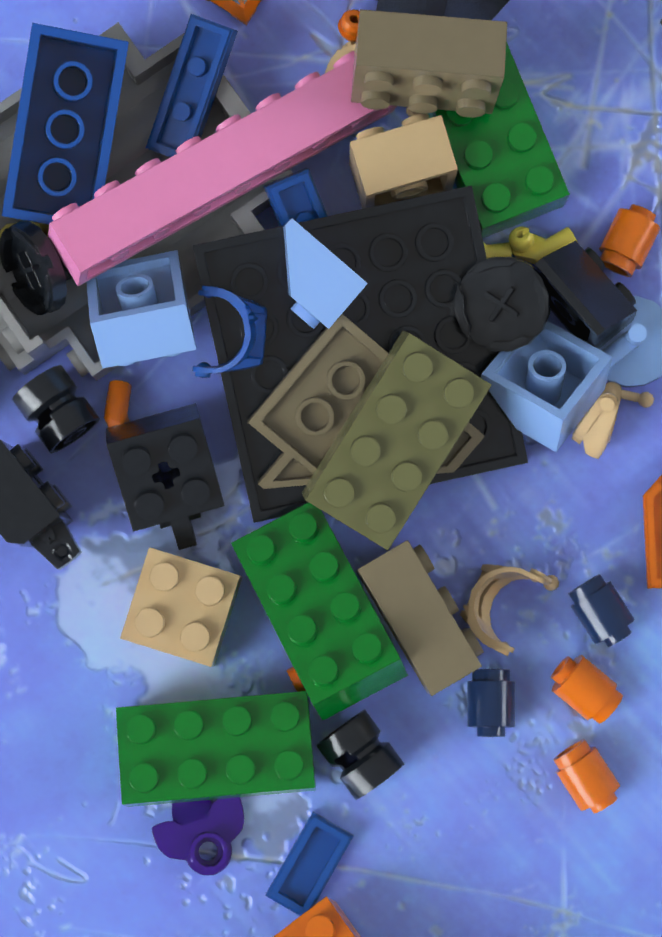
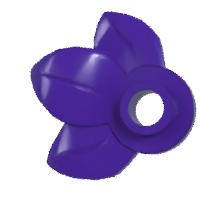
[152,797,244,875]

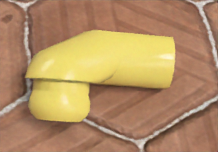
[508,226,578,265]

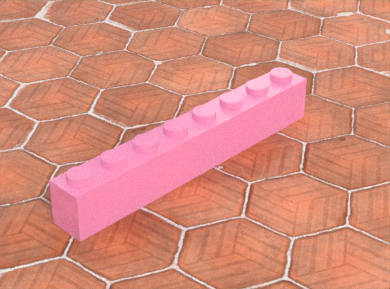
[48,51,397,286]

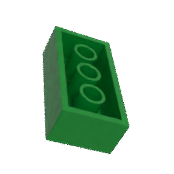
[428,42,570,238]
[231,502,408,720]
[116,691,316,807]

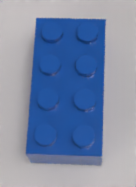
[1,23,129,224]

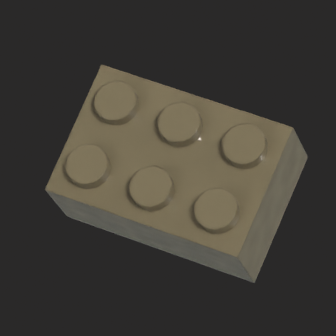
[351,9,507,118]
[357,540,484,696]

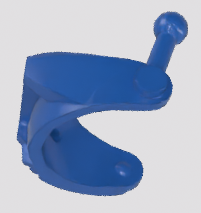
[192,285,267,378]

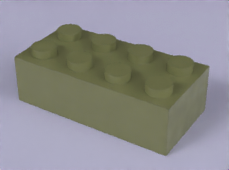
[302,331,492,551]

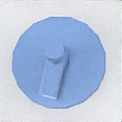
[599,296,662,387]

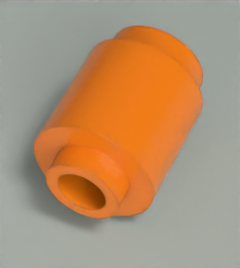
[599,204,661,277]
[551,655,623,724]
[553,739,620,814]

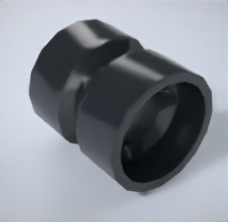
[12,365,100,454]
[316,709,404,800]

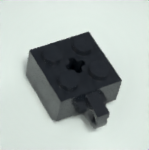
[106,403,225,550]
[0,440,82,570]

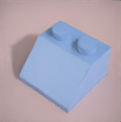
[283,218,368,329]
[86,250,196,369]
[481,321,613,452]

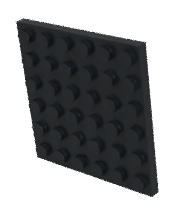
[193,185,528,523]

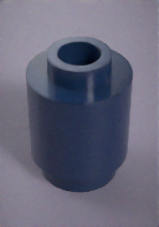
[568,574,635,647]
[467,669,515,737]

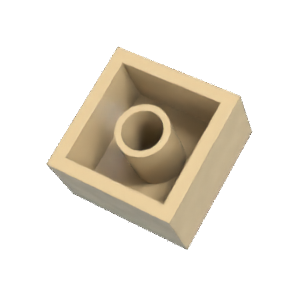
[349,114,458,209]
[120,547,243,667]

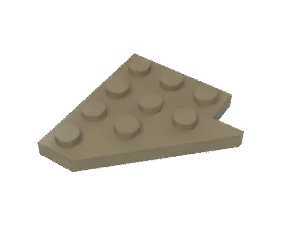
[247,314,485,489]

